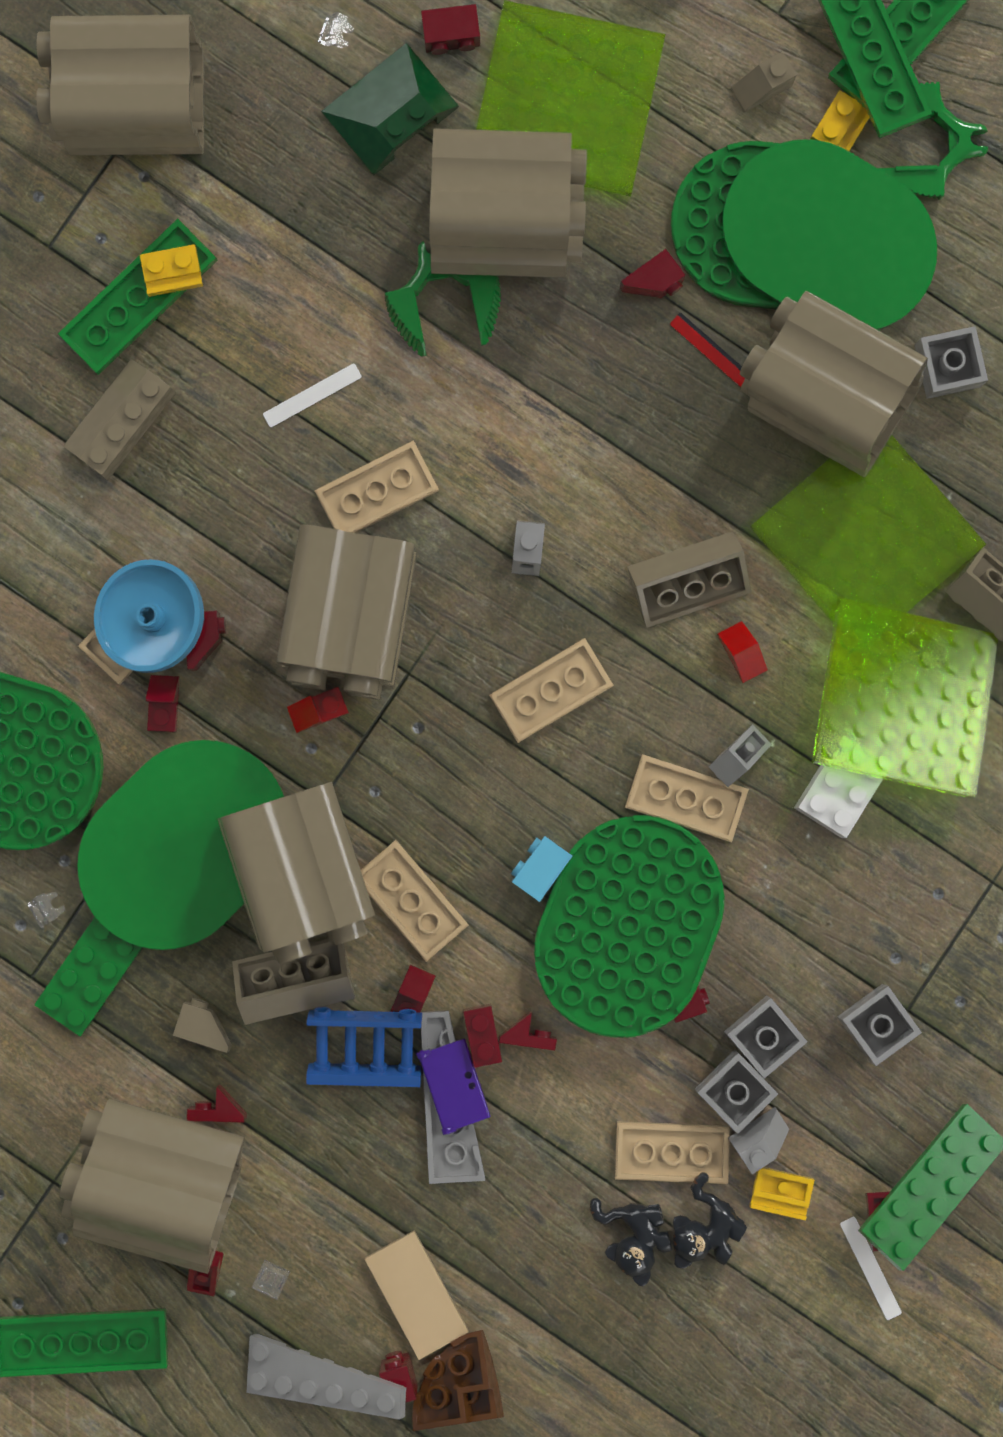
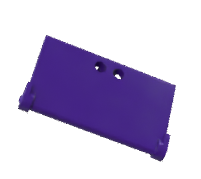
[416,1038,491,1135]

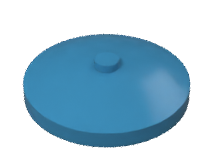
[94,559,204,673]

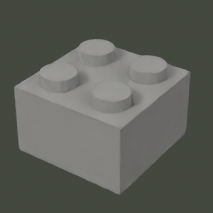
[914,326,988,399]
[837,984,922,1066]
[724,995,807,1079]
[695,1049,778,1134]

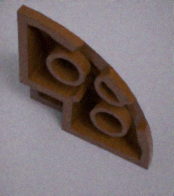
[412,1330,504,1431]

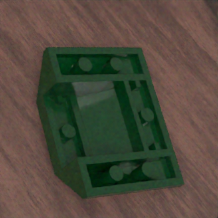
[321,43,459,176]

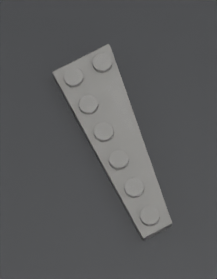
[420,1010,485,1184]
[246,1334,406,1419]

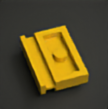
[810,90,870,151]
[140,244,203,297]
[749,1167,815,1221]

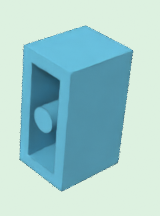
[511,836,572,902]

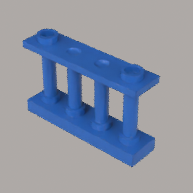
[306,1007,422,1087]

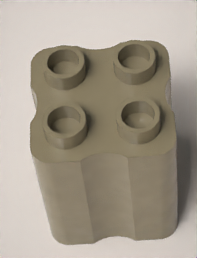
[37,14,204,155]
[429,128,587,278]
[740,291,928,477]
[276,525,417,700]
[217,782,375,964]
[59,1099,245,1274]

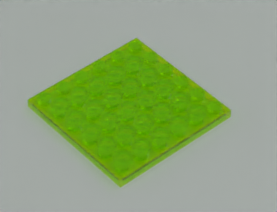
[476,0,666,196]
[750,435,986,653]
[812,597,998,798]

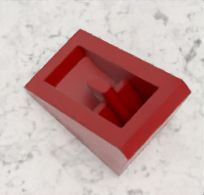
[717,621,768,683]

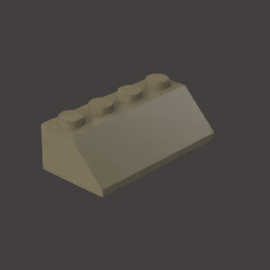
[63,359,175,481]
[627,531,752,628]
[946,547,1003,641]
[232,938,355,1025]

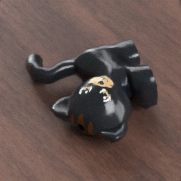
[672,1172,747,1268]
[590,1198,672,1287]

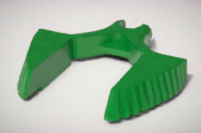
[878,82,988,200]
[385,241,501,357]

